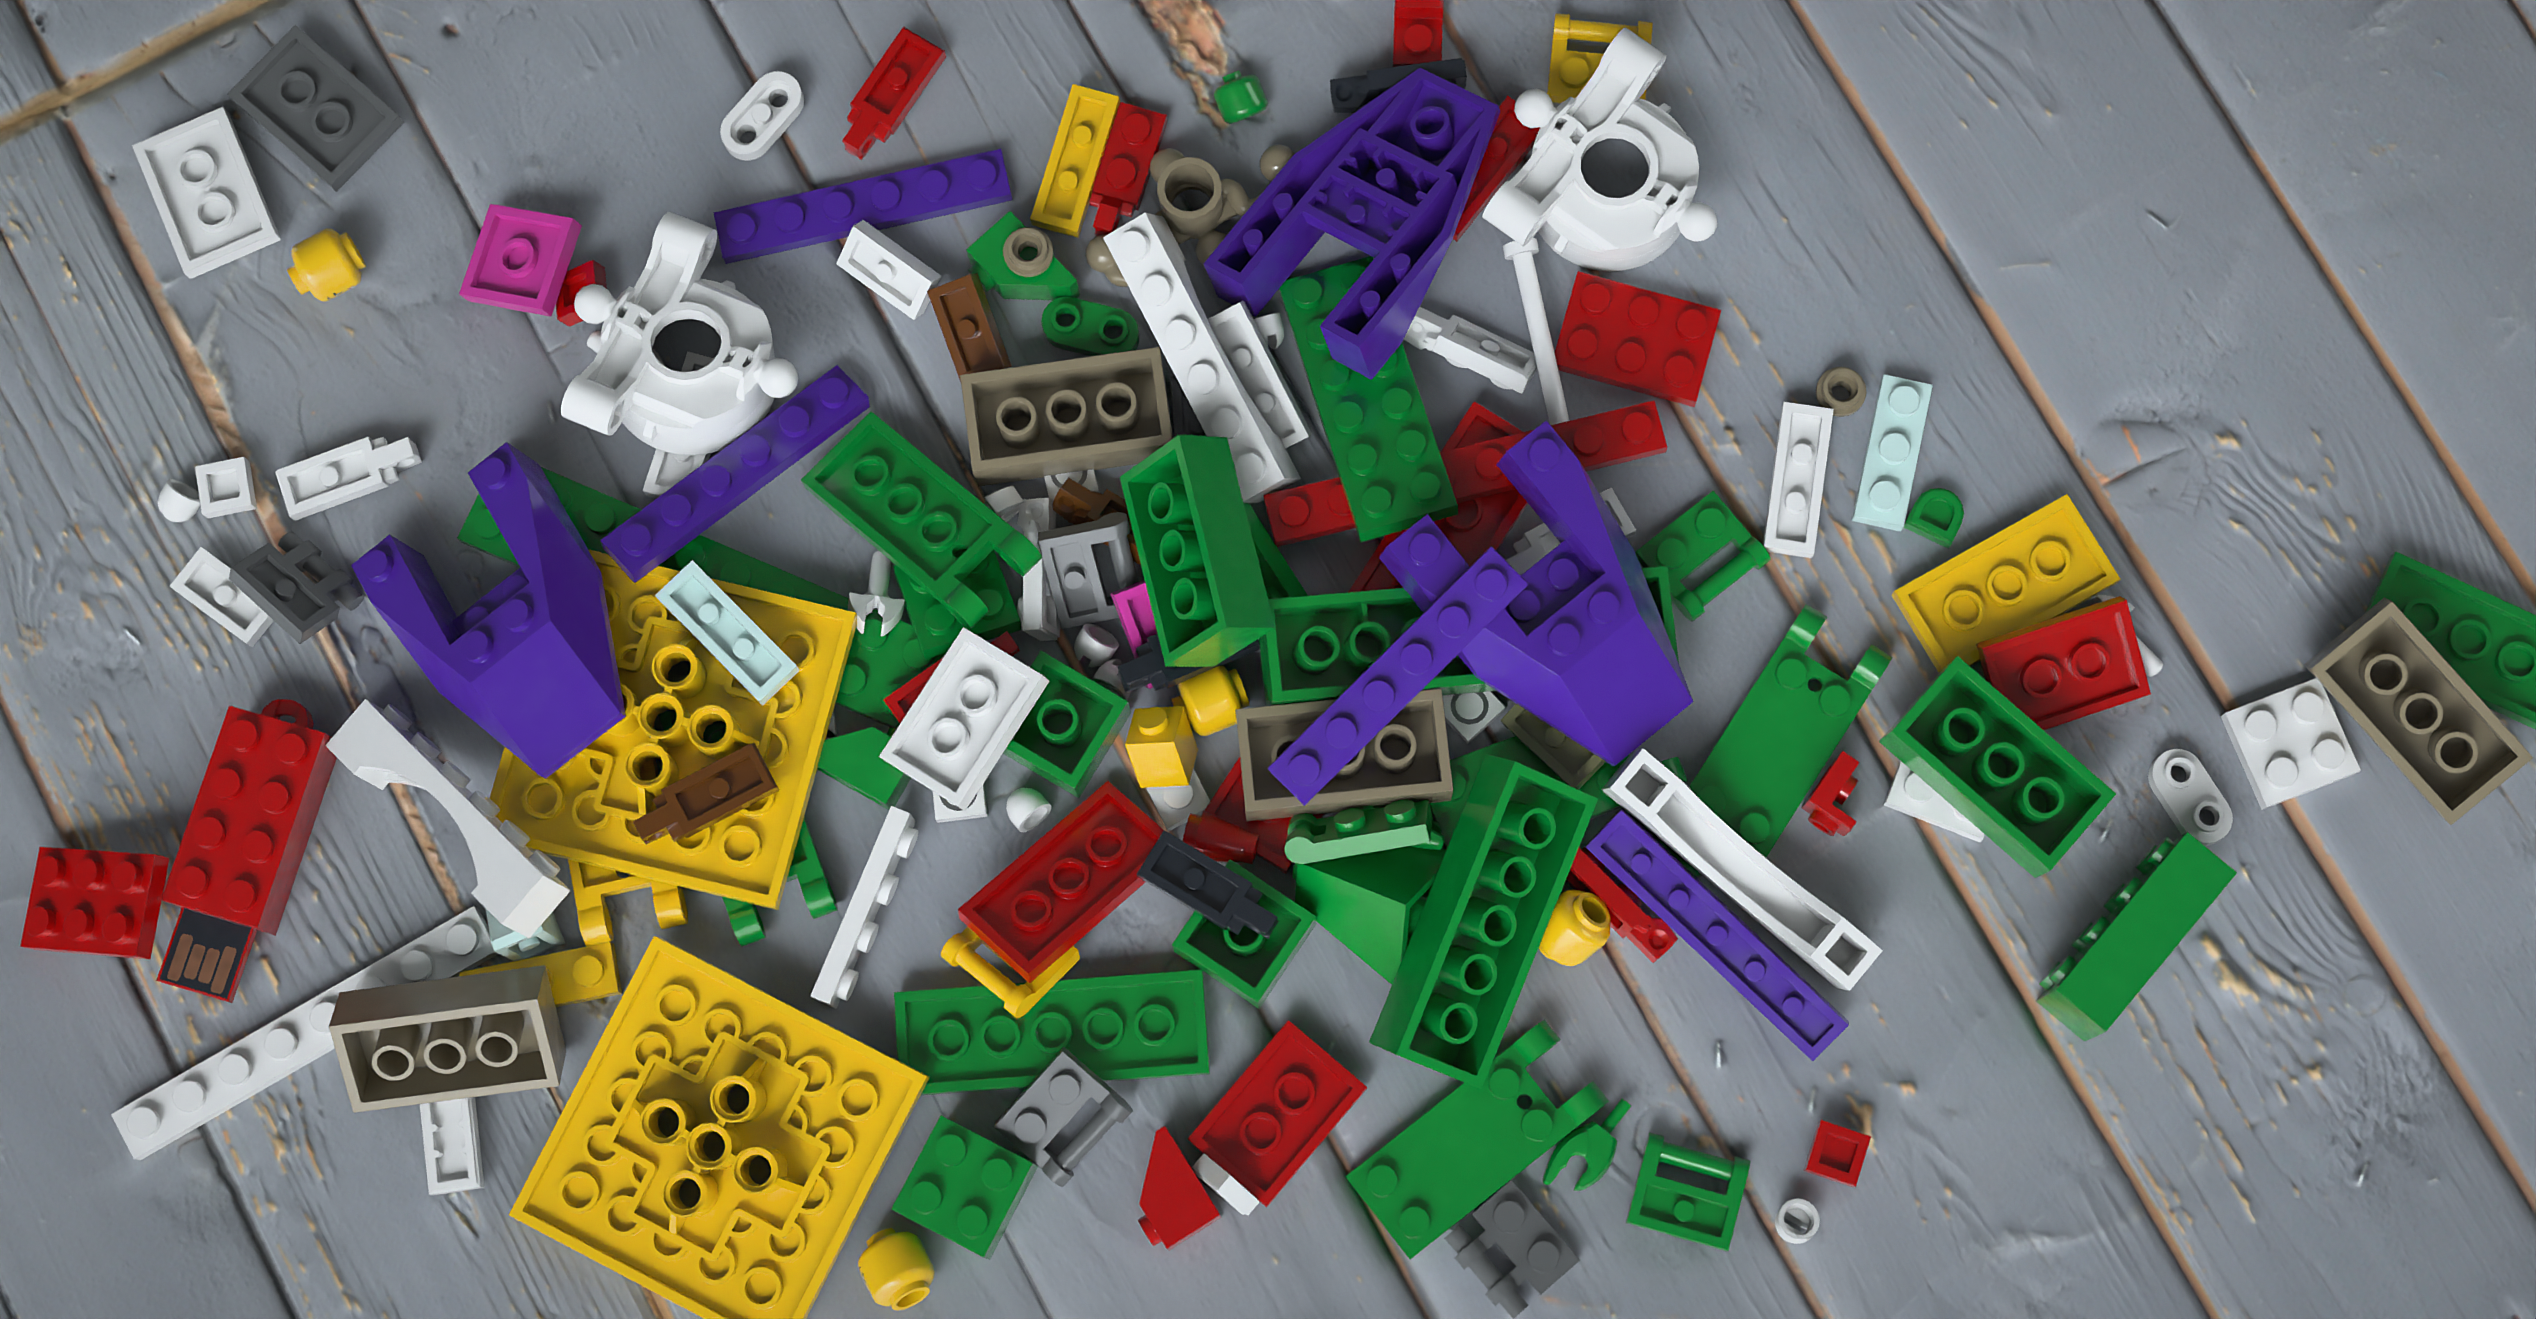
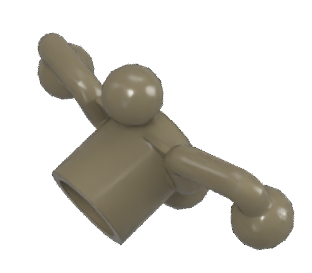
[1085,144,1295,287]

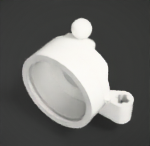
[1482,27,1717,272]
[561,212,799,455]

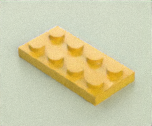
[1891,494,2121,672]

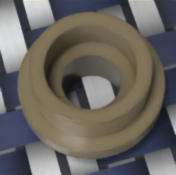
[1003,227,1054,277]
[1815,367,1866,417]

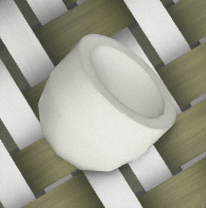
[1254,313,1284,350]
[157,479,201,522]
[1074,623,1119,668]
[1092,659,1133,700]
[1006,788,1051,832]
[1775,1199,1820,1244]

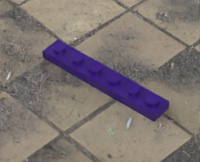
[713,149,1013,264]
[601,365,870,583]
[1267,546,1529,806]
[1586,808,1849,1062]

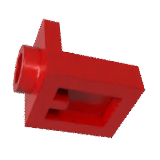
[1393,0,1444,67]
[1802,751,1860,836]

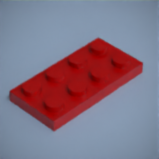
[958,781,1164,983]

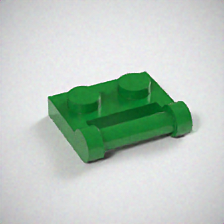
[1635,491,1771,622]
[1625,1132,1750,1252]

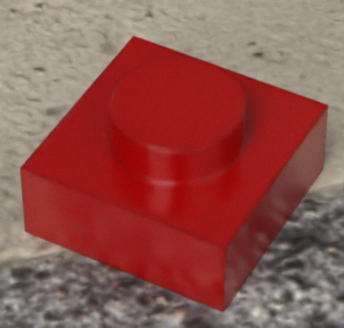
[556,260,607,327]
[1803,1120,1871,1187]

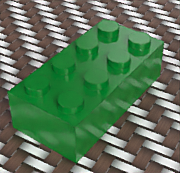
[1120,435,1275,667]
[1878,656,2116,878]
[2036,832,2237,1042]

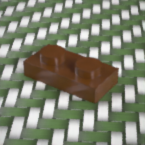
[927,273,1012,382]

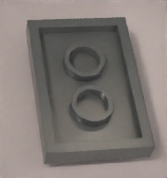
[227,25,404,192]

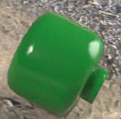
[1214,70,1268,124]

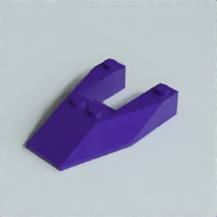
[1203,68,1500,380]
[1379,420,1694,766]
[351,442,626,779]

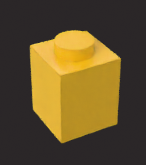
[1125,706,1198,788]

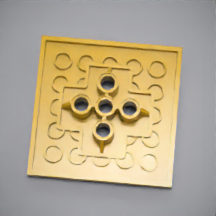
[489,550,857,910]
[509,936,930,1319]

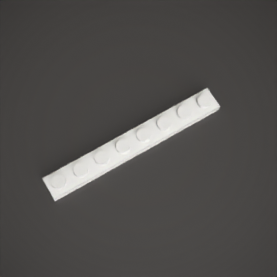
[111,906,499,1160]

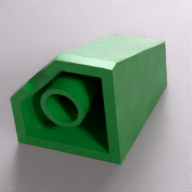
[1292,846,1447,984]

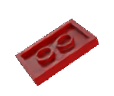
[1554,271,1721,407]
[1976,596,2151,730]
[20,847,170,960]
[1188,1020,1368,1208]

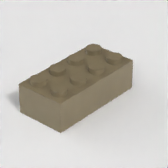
[960,347,1173,487]
[2304,597,2533,825]
[1235,689,1453,821]
[329,965,566,1113]

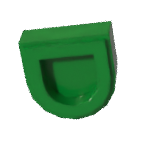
[1903,488,1964,549]

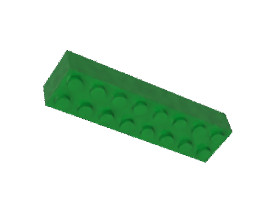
[1259,566,1679,706]

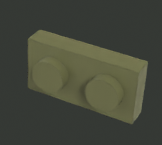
[1500,704,1606,790]

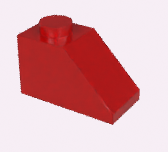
[1137,1126,1222,1251]

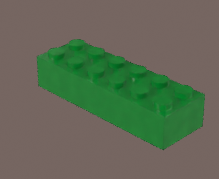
[1369,754,1598,1089]

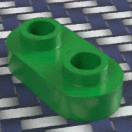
[1041,297,1140,356]

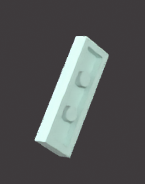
[1851,374,1933,532]
[655,560,800,706]

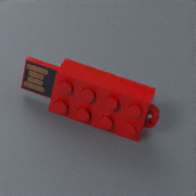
[156,699,337,1003]

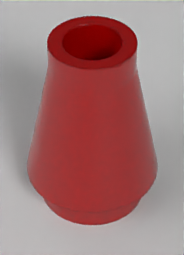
[1182,811,1260,865]

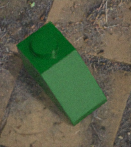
[966,211,1080,301]
[817,727,911,810]

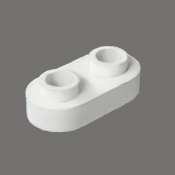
[720,71,804,161]
[2148,749,2233,846]

